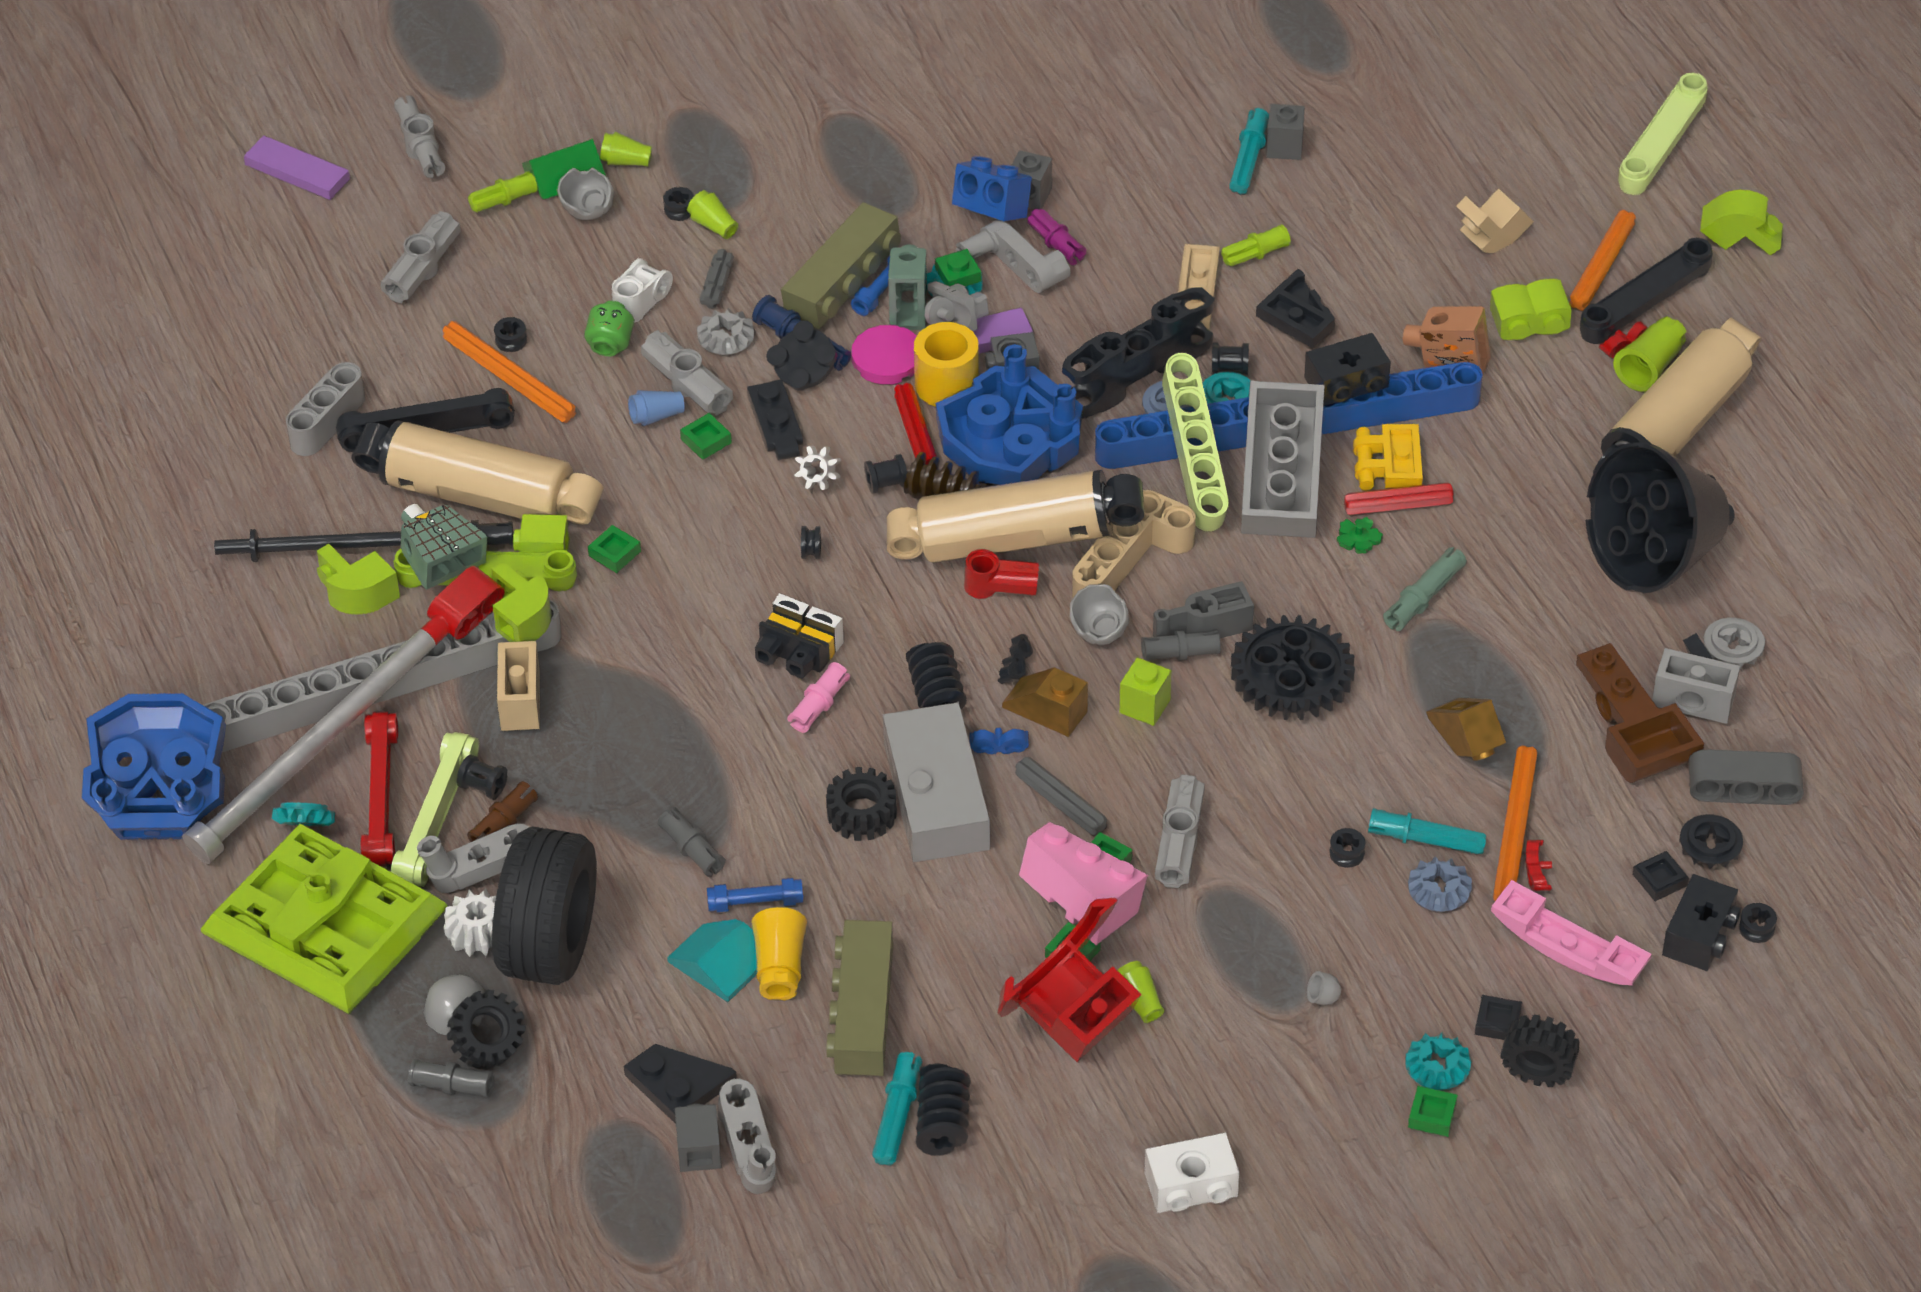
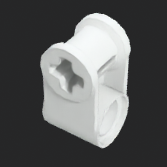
[612,258,673,322]

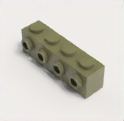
[781,202,901,329]
[827,920,893,1076]

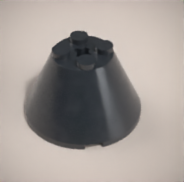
[1585,442,1735,593]

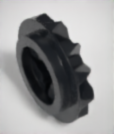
[1679,814,1743,869]

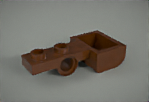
[1576,643,1705,783]

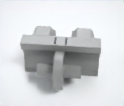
[925,281,989,331]

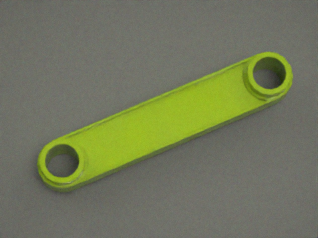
[393,549,577,592]

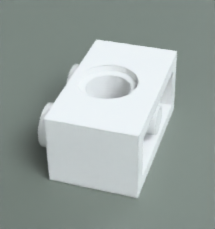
[1145,1133,1239,1213]

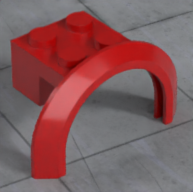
[997,898,1142,1062]

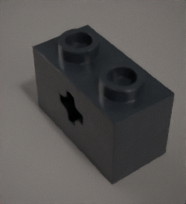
[1304,333,1391,406]
[1662,874,1741,971]

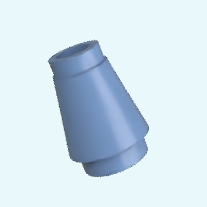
[628,390,685,426]

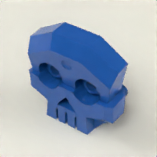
[936,344,1083,485]
[82,693,226,840]

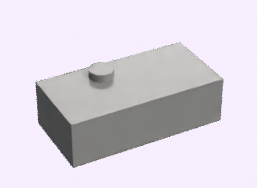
[1241,381,1324,538]
[883,702,990,862]

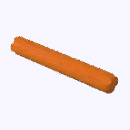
[1569,209,1636,311]

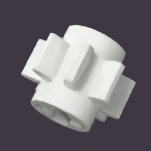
[794,445,841,490]

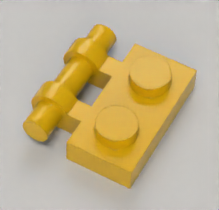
[1353,424,1423,491]

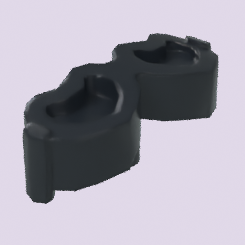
[998,634,1033,684]

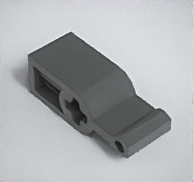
[1153,581,1254,638]

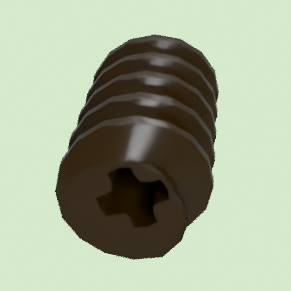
[904,452,987,499]

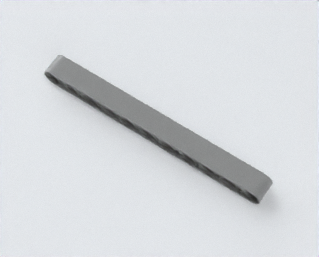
[178,600,562,765]

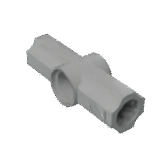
[381,211,460,303]
[641,330,733,416]
[1155,775,1205,888]

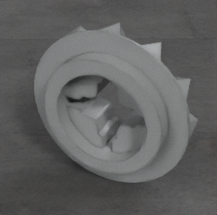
[697,308,754,355]
[1704,618,1765,669]

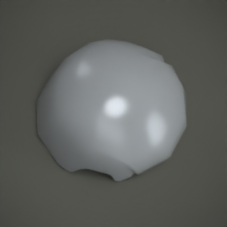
[557,168,615,220]
[1070,584,1129,645]
[424,974,485,1035]

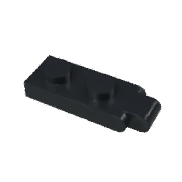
[747,379,803,461]

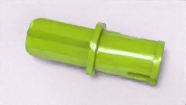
[468,171,537,212]
[1221,224,1291,266]

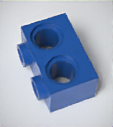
[952,156,1032,221]

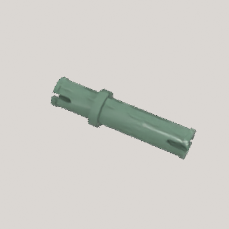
[1383,547,1467,631]

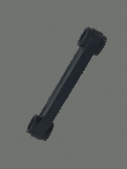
[1579,238,1713,344]
[336,388,515,452]

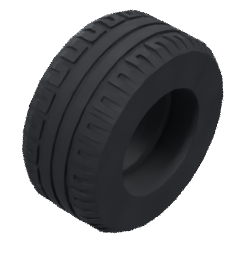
[492,826,597,985]

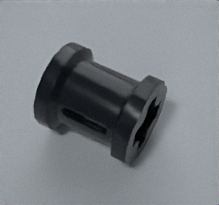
[1212,342,1249,375]
[864,454,907,494]
[457,754,508,800]

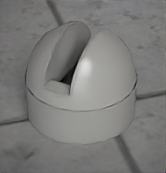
[1307,971,1342,1005]

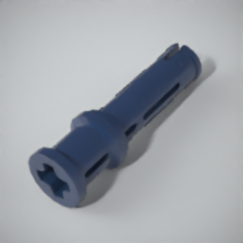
[752,295,851,371]

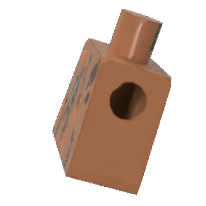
[1403,306,1491,374]

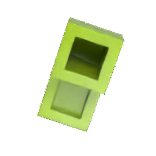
[1700,190,1783,255]
[317,544,400,615]
[491,561,551,642]

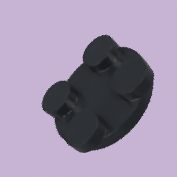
[766,321,838,391]

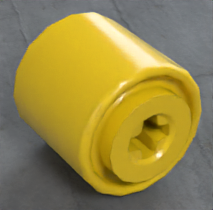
[914,322,979,407]

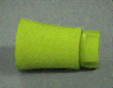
[1613,316,1687,392]

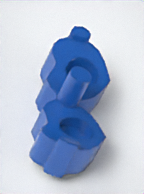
[969,728,1029,755]

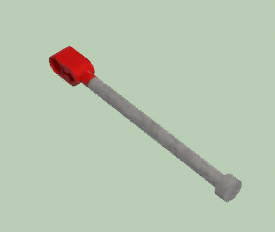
[182,566,505,864]

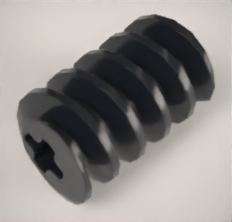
[906,642,967,710]
[915,1063,971,1156]

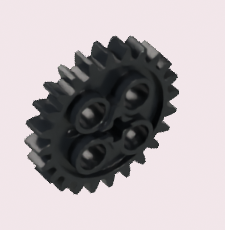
[1231,615,1355,720]

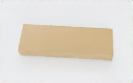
[1178,244,1220,330]

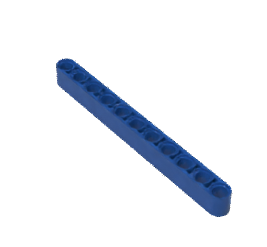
[1095,362,1483,469]

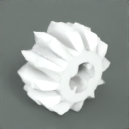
[444,889,496,957]

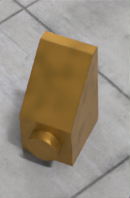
[1002,667,1088,737]
[1426,698,1506,761]

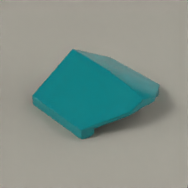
[667,919,757,1002]

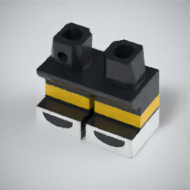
[755,593,844,679]

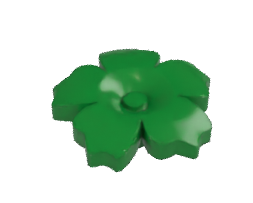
[1337,517,1383,554]

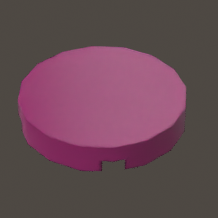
[852,325,917,384]

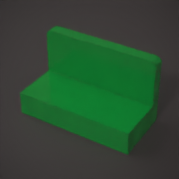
[522,139,606,200]

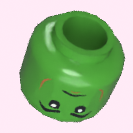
[584,301,635,356]

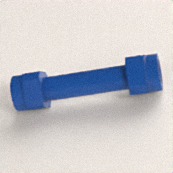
[851,256,890,316]
[707,878,804,913]

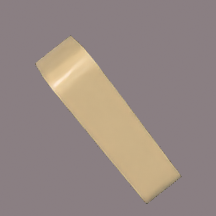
[1072,490,1196,599]

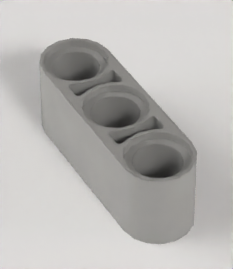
[286,362,365,456]

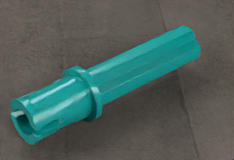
[1229,108,1269,195]
[1368,808,1487,855]
[872,1052,923,1166]

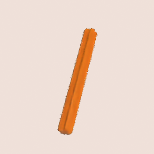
[442,321,576,423]
[1493,745,1538,901]

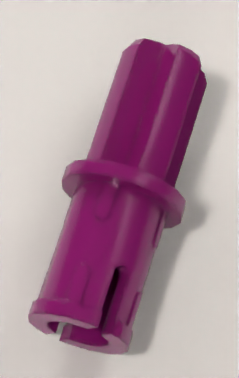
[1027,209,1087,265]

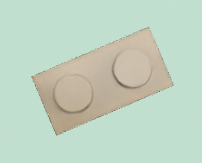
[497,641,540,731]

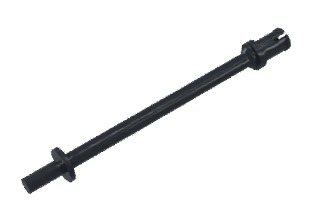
[214,520,513,562]

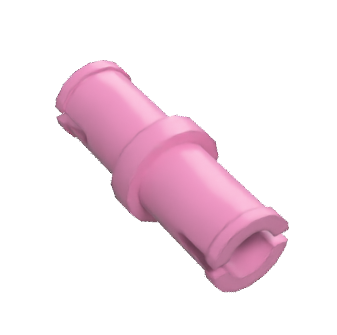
[787,662,850,733]

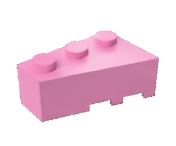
[1019,822,1148,945]

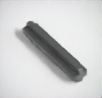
[1015,756,1107,836]

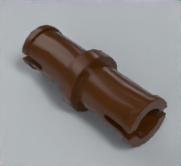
[467,781,538,842]

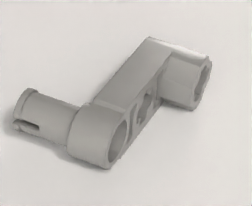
[956,219,1071,293]
[417,823,529,893]
[717,1079,776,1194]

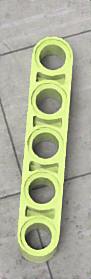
[1162,353,1229,531]

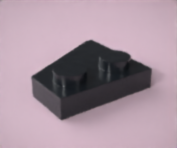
[1256,269,1335,348]
[624,1044,737,1124]

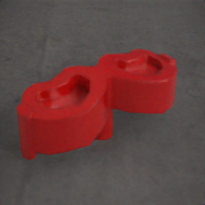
[1599,321,1648,358]
[1526,840,1552,891]

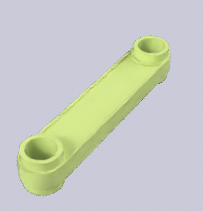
[1618,73,1708,195]
[391,732,479,887]

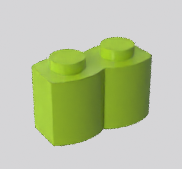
[1490,279,1572,340]

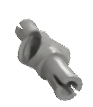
[394,95,445,178]

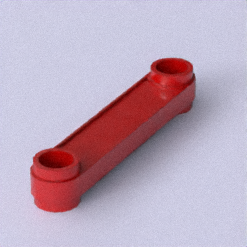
[361,711,399,867]

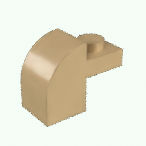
[1456,188,1534,253]

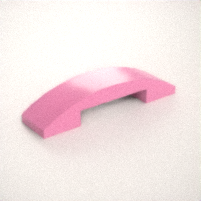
[1491,880,1652,986]

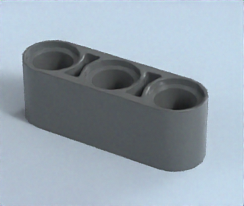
[1688,749,1804,805]

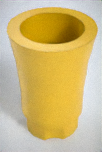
[751,907,807,1001]

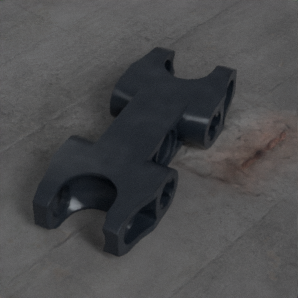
[1062,287,1215,419]

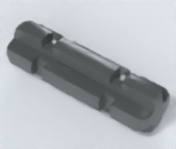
[700,249,734,309]

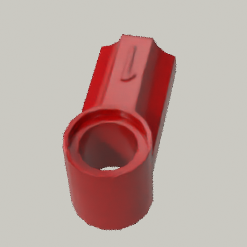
[964,549,1039,599]

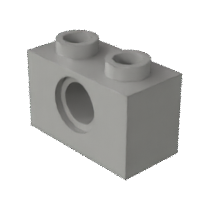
[1652,648,1740,724]

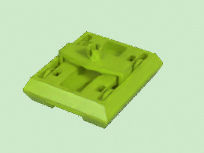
[201,824,447,1015]

